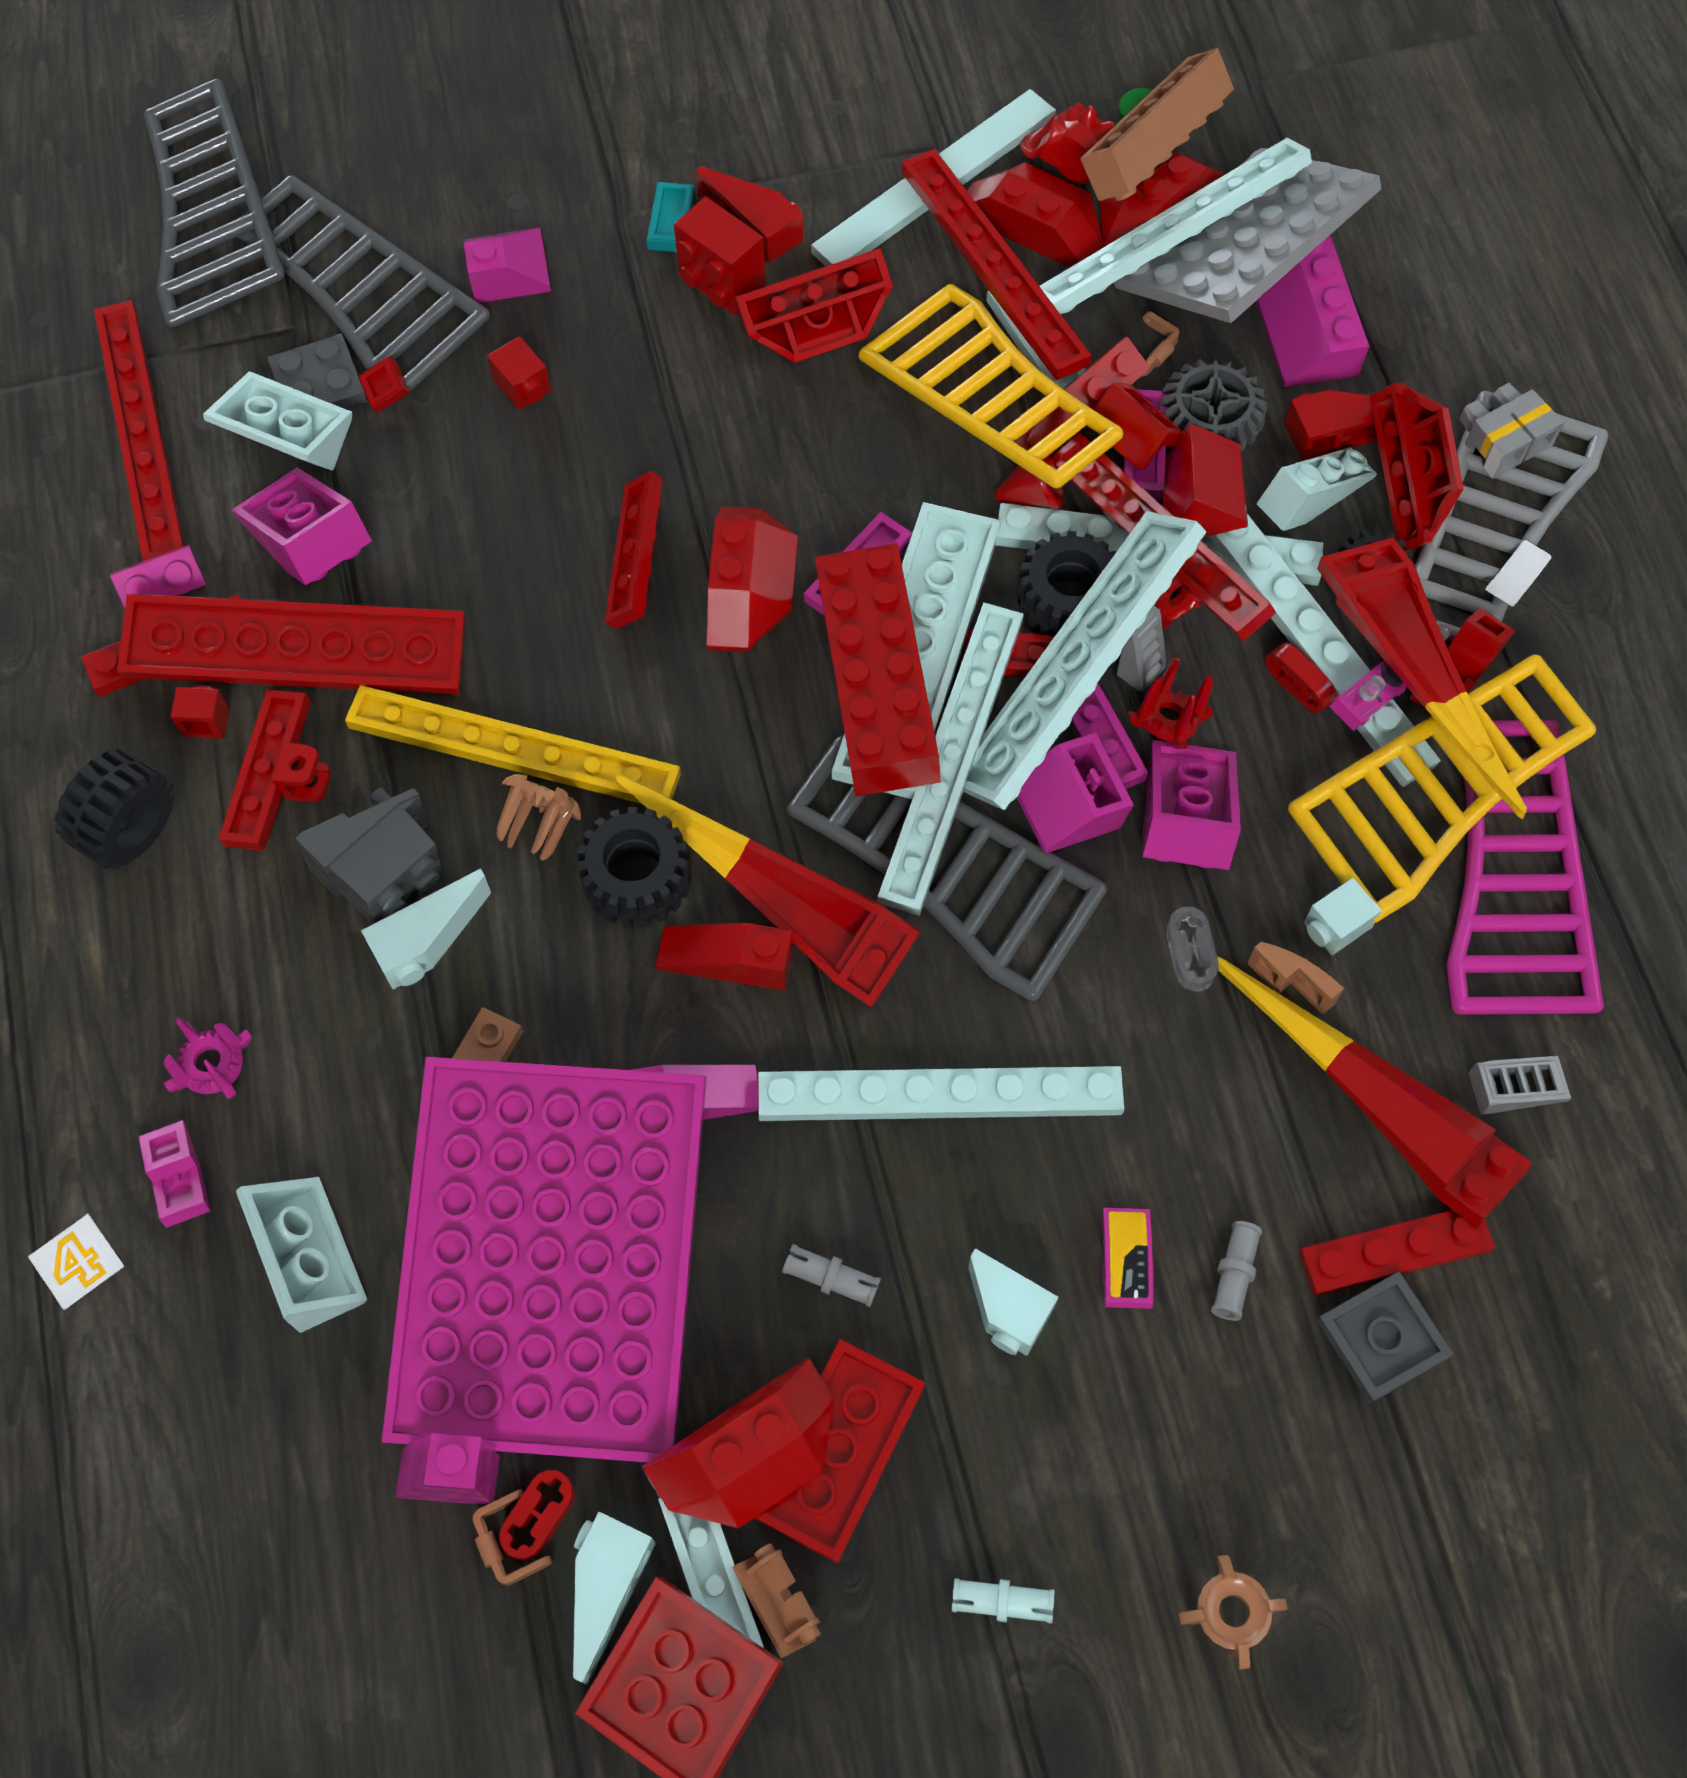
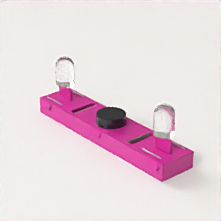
[1329,624,1450,731]

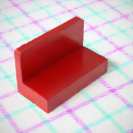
[1093,382,1183,470]

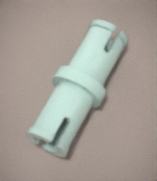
[952,1578,1055,1624]

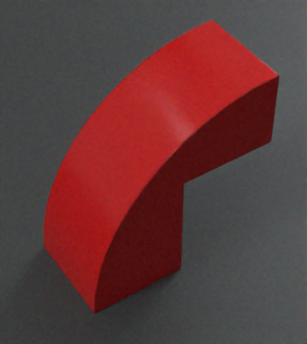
[1409,608,1515,710]

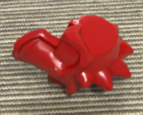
[1020,103,1114,184]

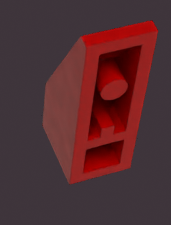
[696,166,804,264]
[1284,390,1378,461]
[655,923,794,991]

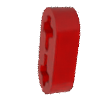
[1265,642,1337,713]
[499,1470,575,1561]

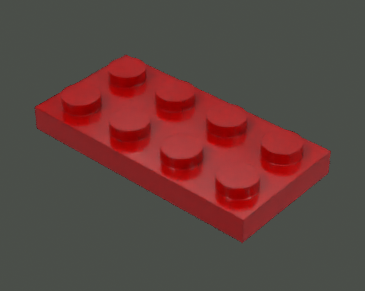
[753,1339,926,1564]

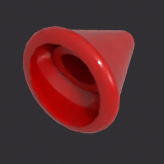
[995,446,1064,510]

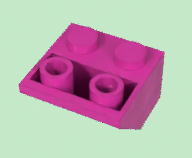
[1016,732,1134,854]

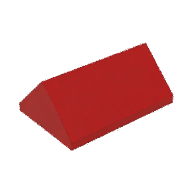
[1162,423,1248,538]

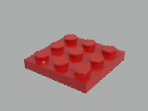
[575,1577,784,1778]

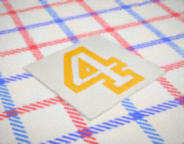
[28,1214,124,1310]

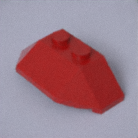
[1100,152,1225,248]
[967,162,1103,268]
[735,248,893,364]
[1369,383,1464,551]
[707,506,798,652]
[642,1357,834,1528]

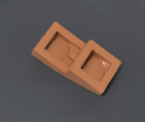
[1247,942,1344,1015]

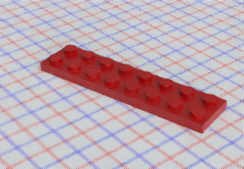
[117,594,466,695]

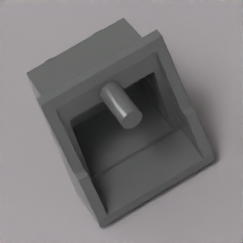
[295,788,442,924]

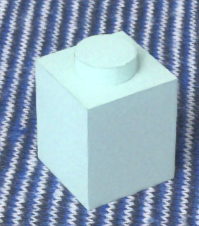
[1304,878,1382,956]

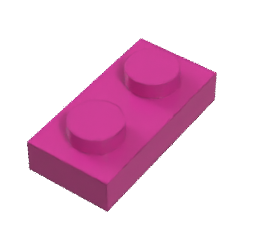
[110,545,206,608]

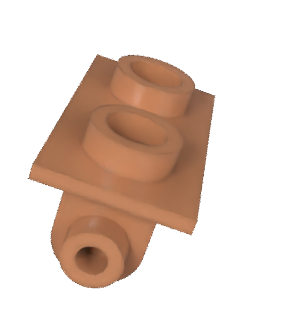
[732,1543,821,1659]

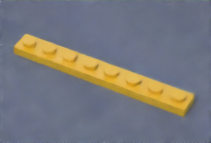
[345,685,681,804]

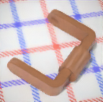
[1142,311,1179,376]
[473,1489,553,1586]

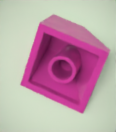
[464,228,551,303]

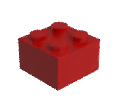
[674,196,766,316]

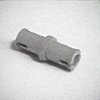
[1211,1221,1262,1321]
[782,1244,881,1307]

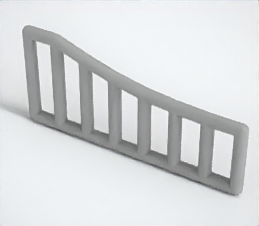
[1415,391,1608,643]

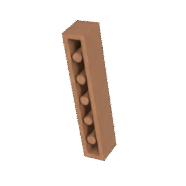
[1080,48,1234,201]

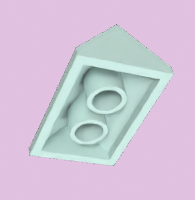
[203,371,352,471]
[236,1177,367,1333]

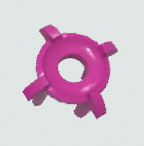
[163,1017,252,1100]

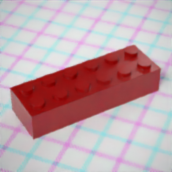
[815,543,941,797]

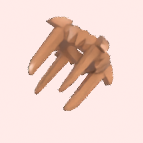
[497,774,581,860]
[1179,1555,1288,1670]

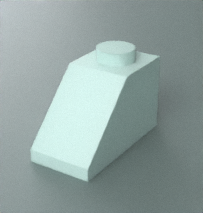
[968,1249,1058,1356]

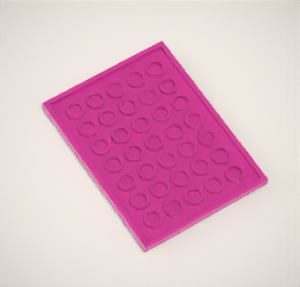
[382,1057,707,1462]

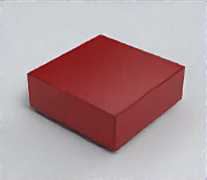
[358,356,410,413]

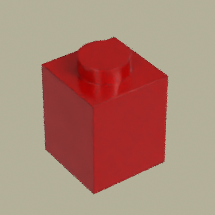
[487,336,551,410]

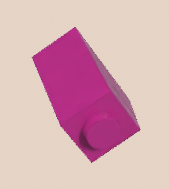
[395,1433,500,1505]

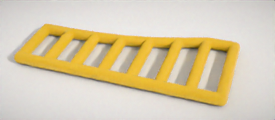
[858,284,1123,488]
[1288,654,1596,923]

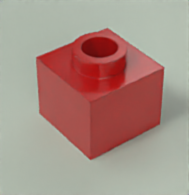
[170,685,230,739]

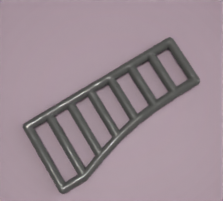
[143,79,285,328]
[237,175,490,395]
[787,736,1107,1001]

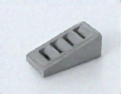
[1117,605,1166,691]
[1468,1056,1571,1115]

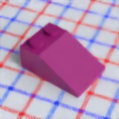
[232,467,372,586]
[1143,740,1241,870]

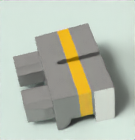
[1459,383,1564,479]

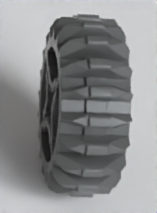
[1159,357,1267,451]

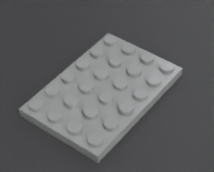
[1114,148,1382,323]

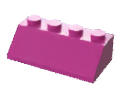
[1256,235,1369,388]

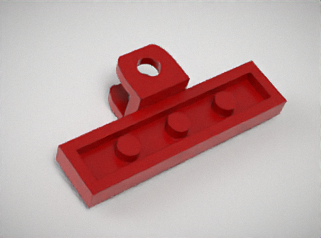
[218,689,332,851]

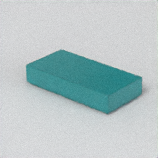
[646,182,695,252]

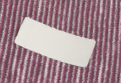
[1485,540,1551,606]

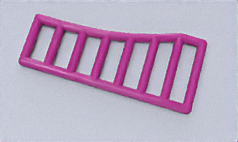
[1446,720,1604,1015]

